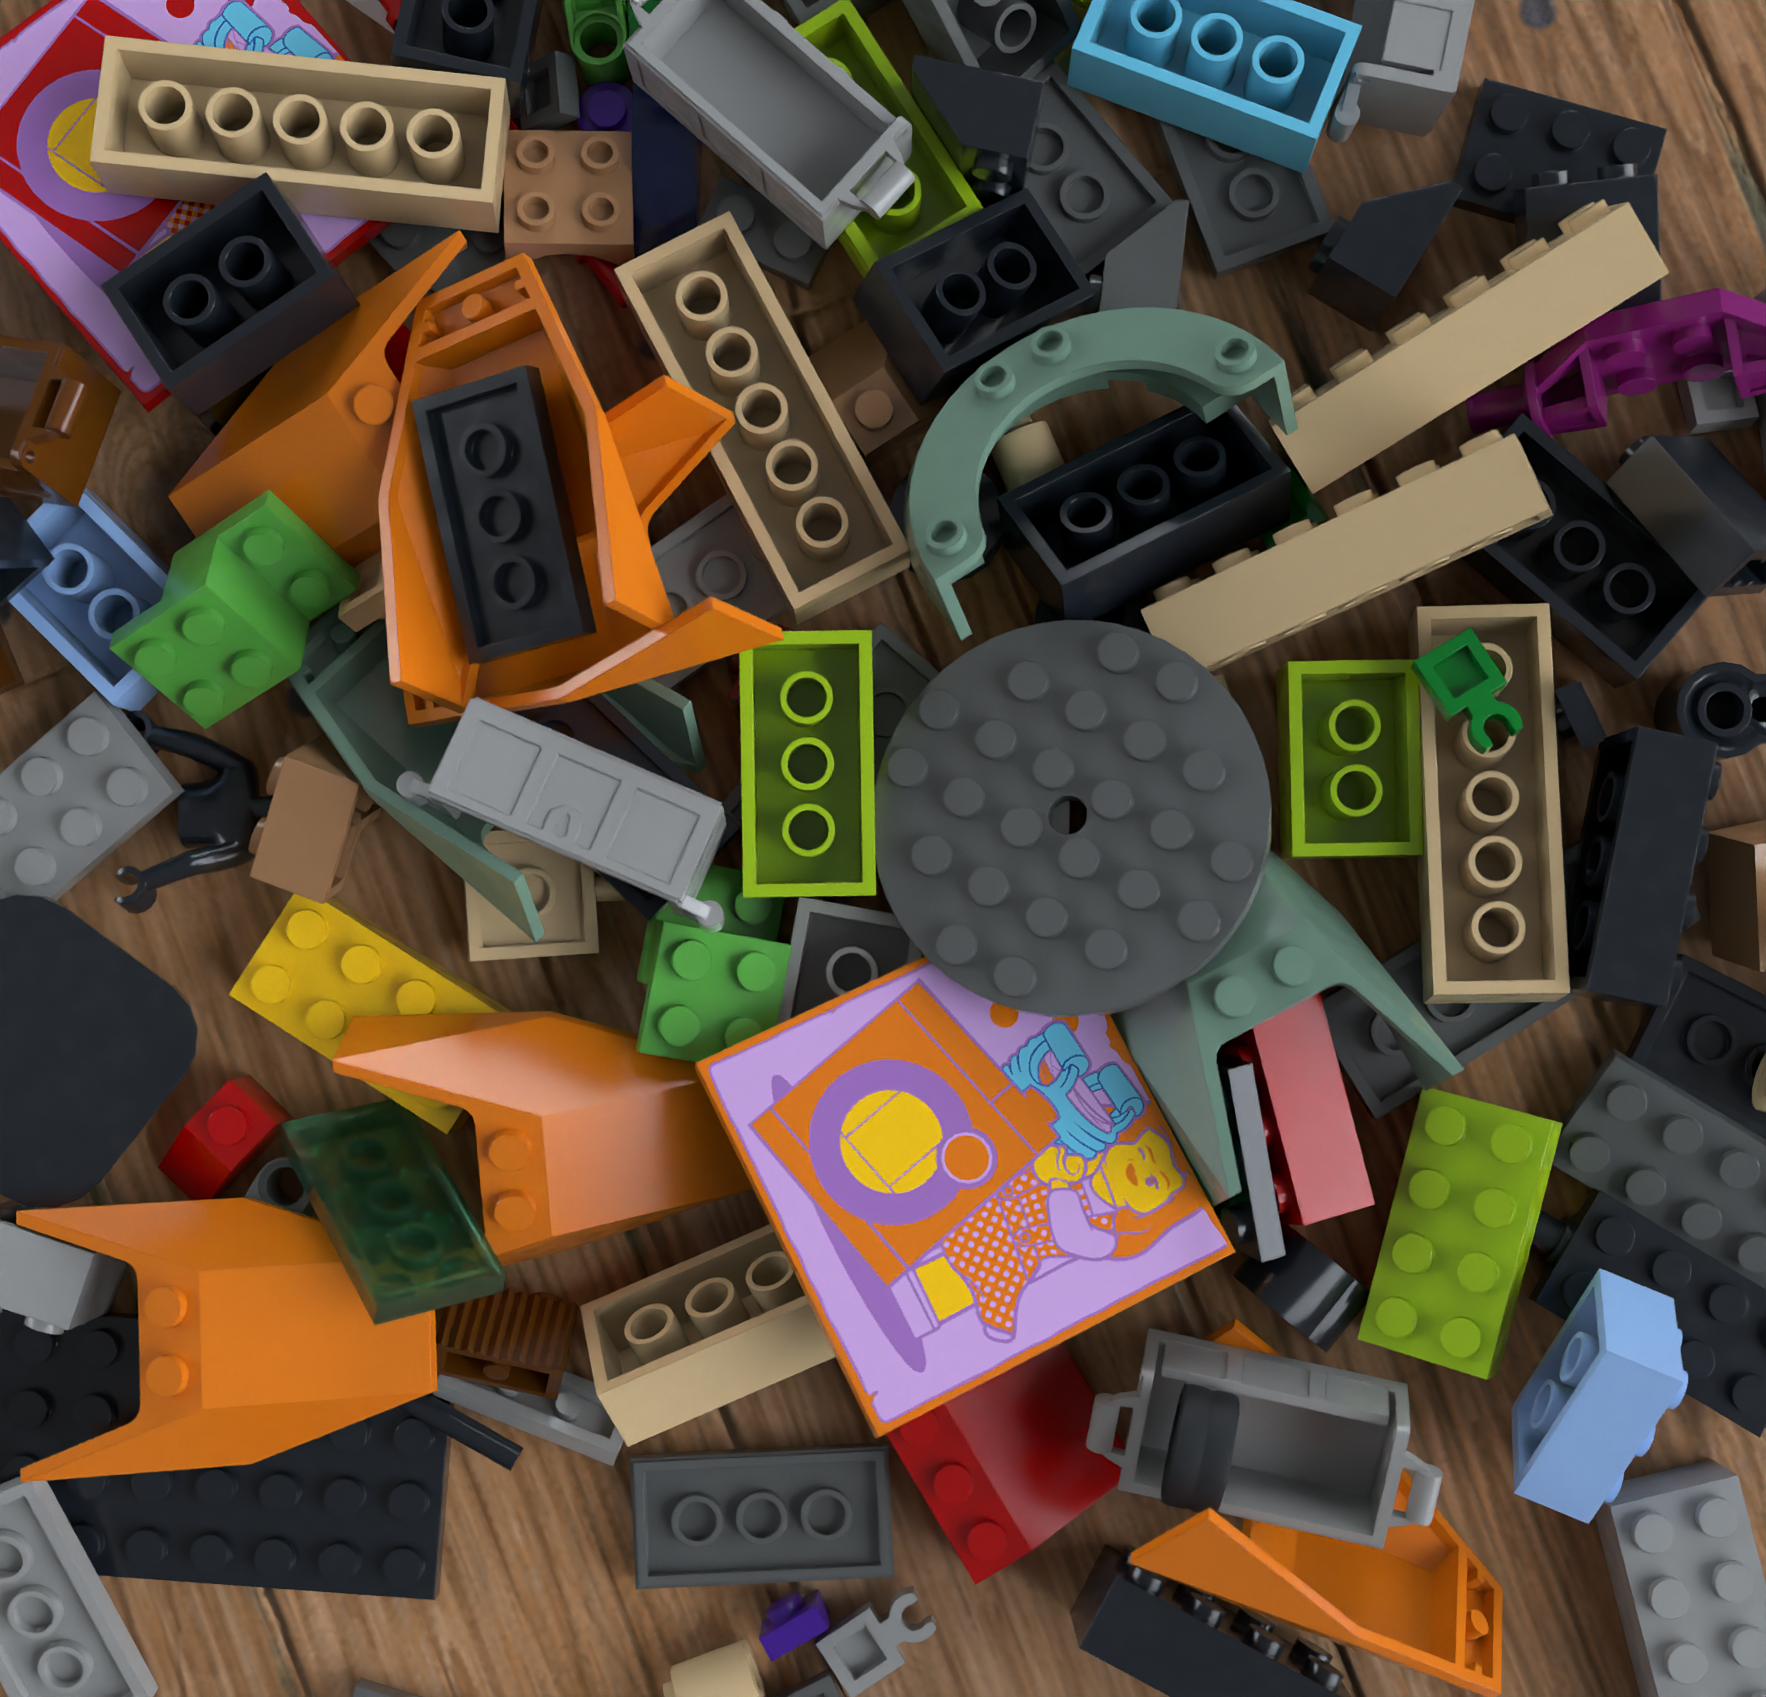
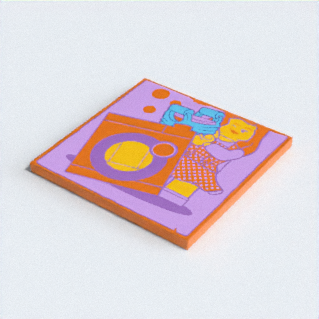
[694,956,1235,1439]

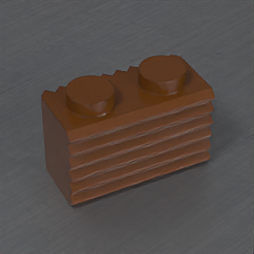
[436,1277,579,1400]

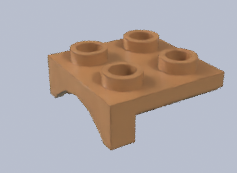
[504,130,634,266]

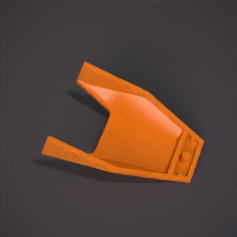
[168,230,467,568]
[378,252,674,714]
[403,374,784,728]
[332,1011,753,1283]
[16,1197,438,1482]
[1130,1318,1503,1697]

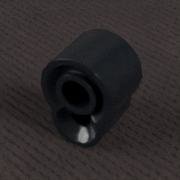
[1653,662,1766,761]
[1232,1224,1370,1353]

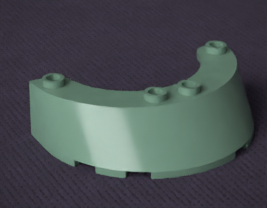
[902,307,1298,640]

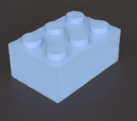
[9,487,170,711]
[1511,1268,1688,1524]

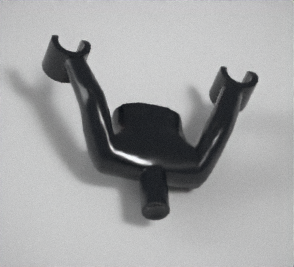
[114,710,273,914]

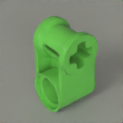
[561,0,631,86]

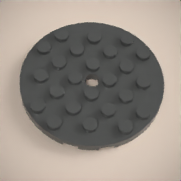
[874,620,1272,1017]

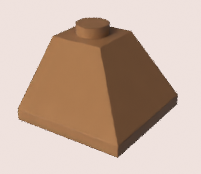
[808,320,959,469]

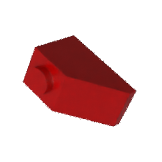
[158,1075,295,1200]

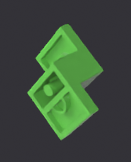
[109,489,360,729]
[635,865,792,1062]

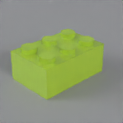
[1276,659,1423,860]

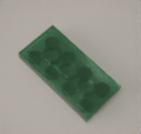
[279,1099,506,1325]

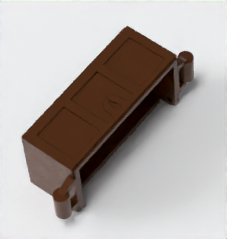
[0,335,121,508]

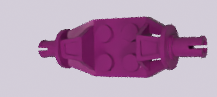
[1466,288,1766,439]

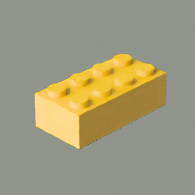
[229,893,513,1134]

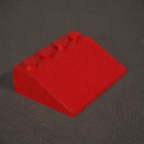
[886,1342,1125,1585]

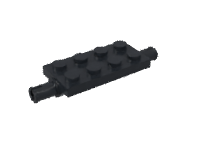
[1528,1188,1766,1438]

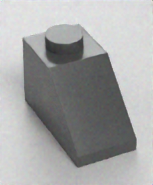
[1084,199,1189,313]

